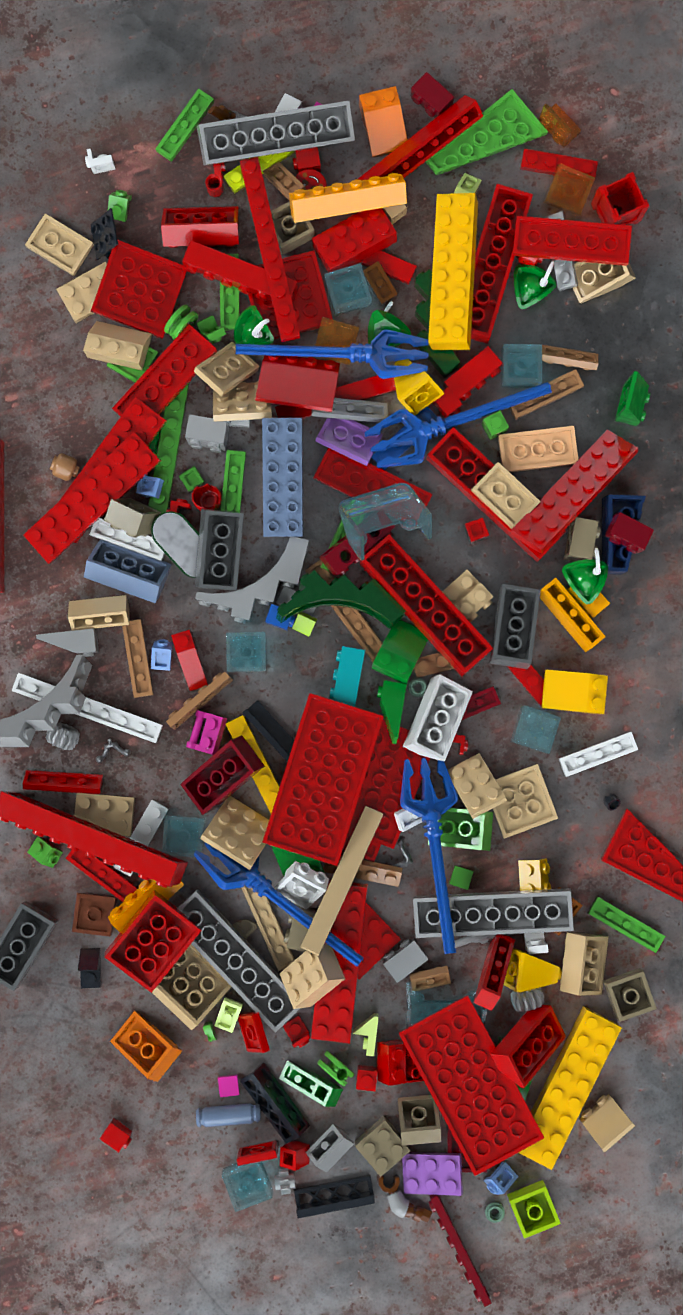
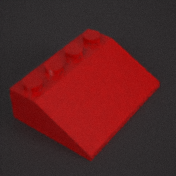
[255,355,340,412]
[105,890,202,993]

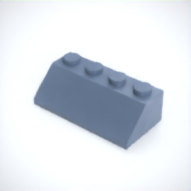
[84,539,172,603]

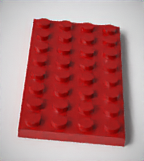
[262,693,384,866]
[398,995,544,1176]

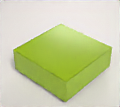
[292,611,317,637]

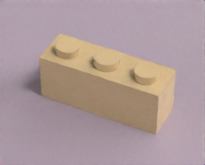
[68,595,130,631]

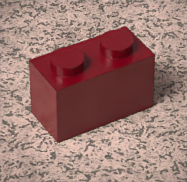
[410,72,454,118]
[605,512,654,554]

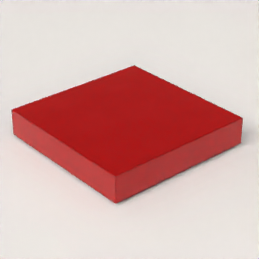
[238,1012,270,1053]
[237,1140,279,1166]

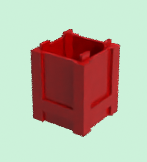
[591,172,650,225]

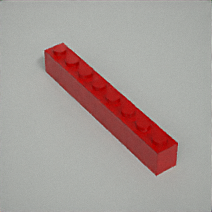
[357,95,483,181]

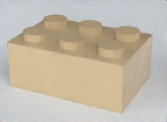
[279,943,345,1009]

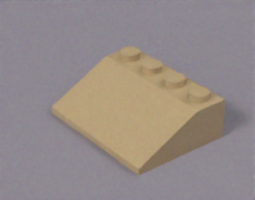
[152,944,232,1030]

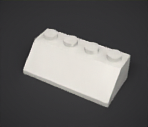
[403,675,473,761]

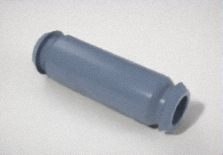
[196,1103,261,1128]

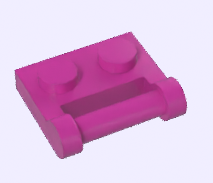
[186,710,227,755]

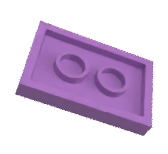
[316,418,383,466]
[402,1152,463,1196]

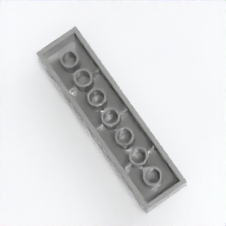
[197,101,355,166]
[413,888,574,938]
[177,889,300,1033]

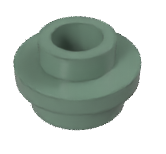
[408,678,428,697]
[485,1202,505,1223]

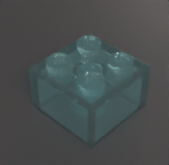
[324,263,372,316]
[501,344,542,388]
[226,632,267,673]
[510,705,561,754]
[162,815,206,857]
[221,1161,273,1212]

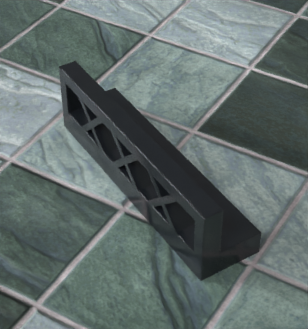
[242,700,294,762]
[240,1063,310,1144]
[294,1175,375,1219]

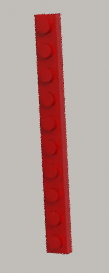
[239,157,300,342]

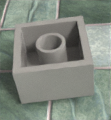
[185,414,230,453]

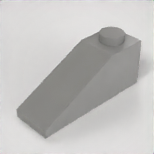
[36,628,99,657]

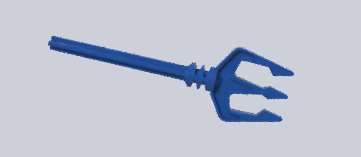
[236,329,429,379]
[364,382,552,468]
[400,758,458,954]
[194,842,364,967]

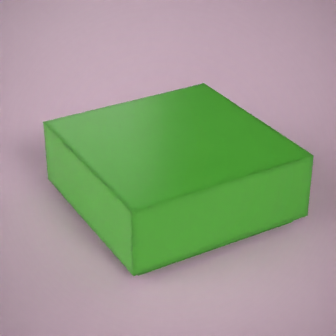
[179,466,205,493]
[449,865,474,890]

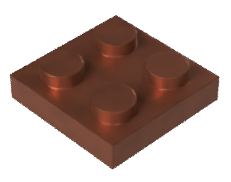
[72,892,116,937]

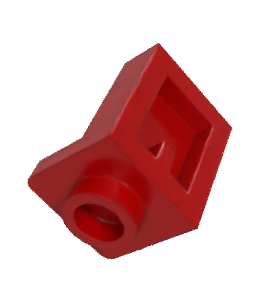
[283,1015,311,1048]

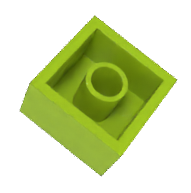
[507,1180,561,1239]

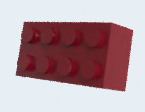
[180,735,265,815]

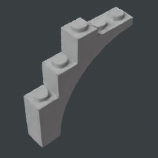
[195,537,309,624]
[0,655,92,747]

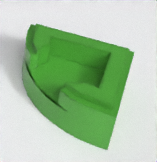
[203,1021,217,1042]

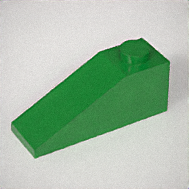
[377,680,407,744]
[279,1061,343,1107]

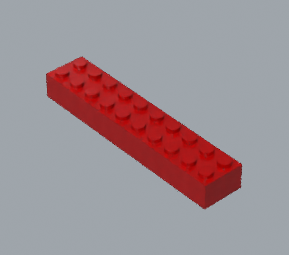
[0,791,188,888]

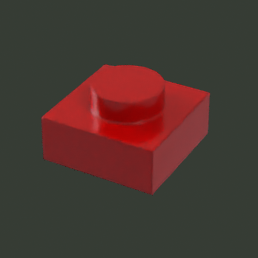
[464,517,489,542]

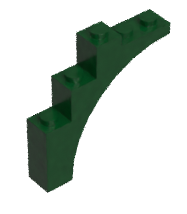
[414,269,460,378]
[276,570,406,629]

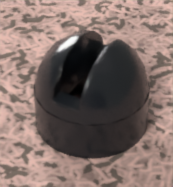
[604,794,621,811]

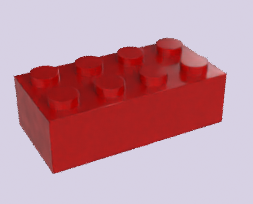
[312,208,397,278]

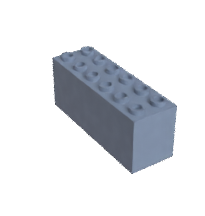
[262,418,304,537]

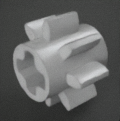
[274,1168,296,1195]

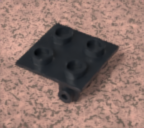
[91,208,118,260]

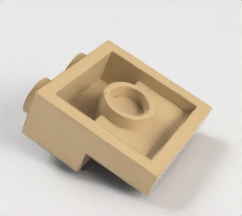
[442,569,493,623]

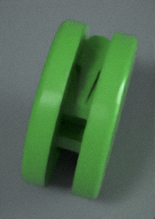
[164,304,198,340]
[317,1050,354,1086]

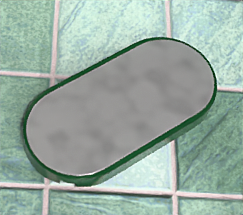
[151,511,199,578]

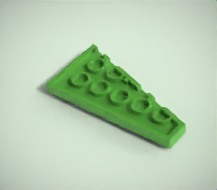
[426,89,548,176]

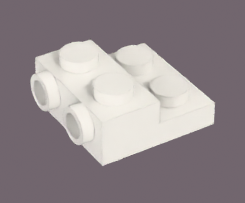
[274,861,329,910]

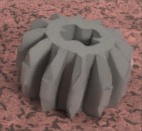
[45,722,80,750]
[510,987,545,1012]

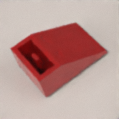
[377,1040,424,1086]

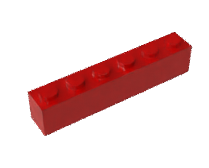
[182,241,298,301]

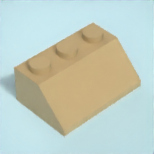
[83,321,152,370]
[560,932,608,996]

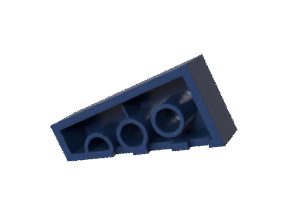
[602,495,646,574]

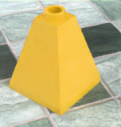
[394,359,445,415]
[504,947,562,992]

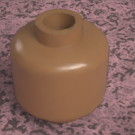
[50,453,80,481]

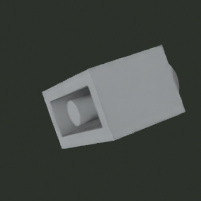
[383,938,428,983]
[306,1124,354,1172]

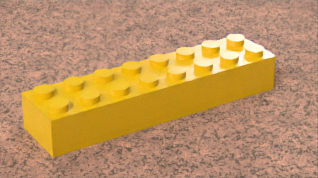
[428,193,478,350]
[518,1006,622,1170]

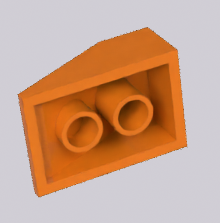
[359,86,407,158]
[110,1011,182,1082]

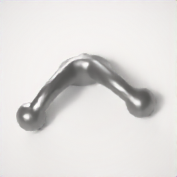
[96,738,130,763]
[392,839,413,867]

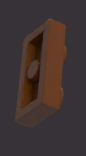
[362,261,398,305]

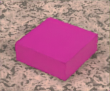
[218,1074,240,1097]

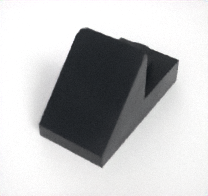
[78,948,101,989]

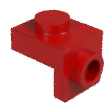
[166,499,192,513]
[453,732,468,755]

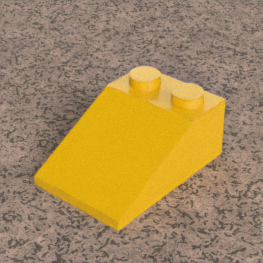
[542,670,608,714]

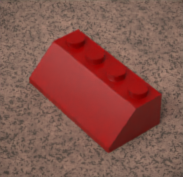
[161,206,239,248]
[490,1005,566,1088]

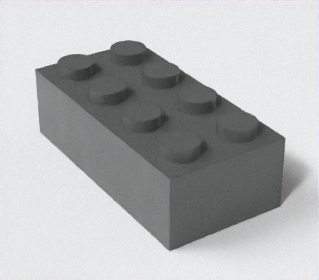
[195,509,244,591]
[490,584,541,669]
[0,901,59,991]

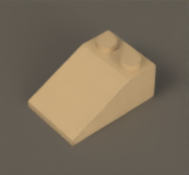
[573,262,636,304]
[580,1094,635,1152]

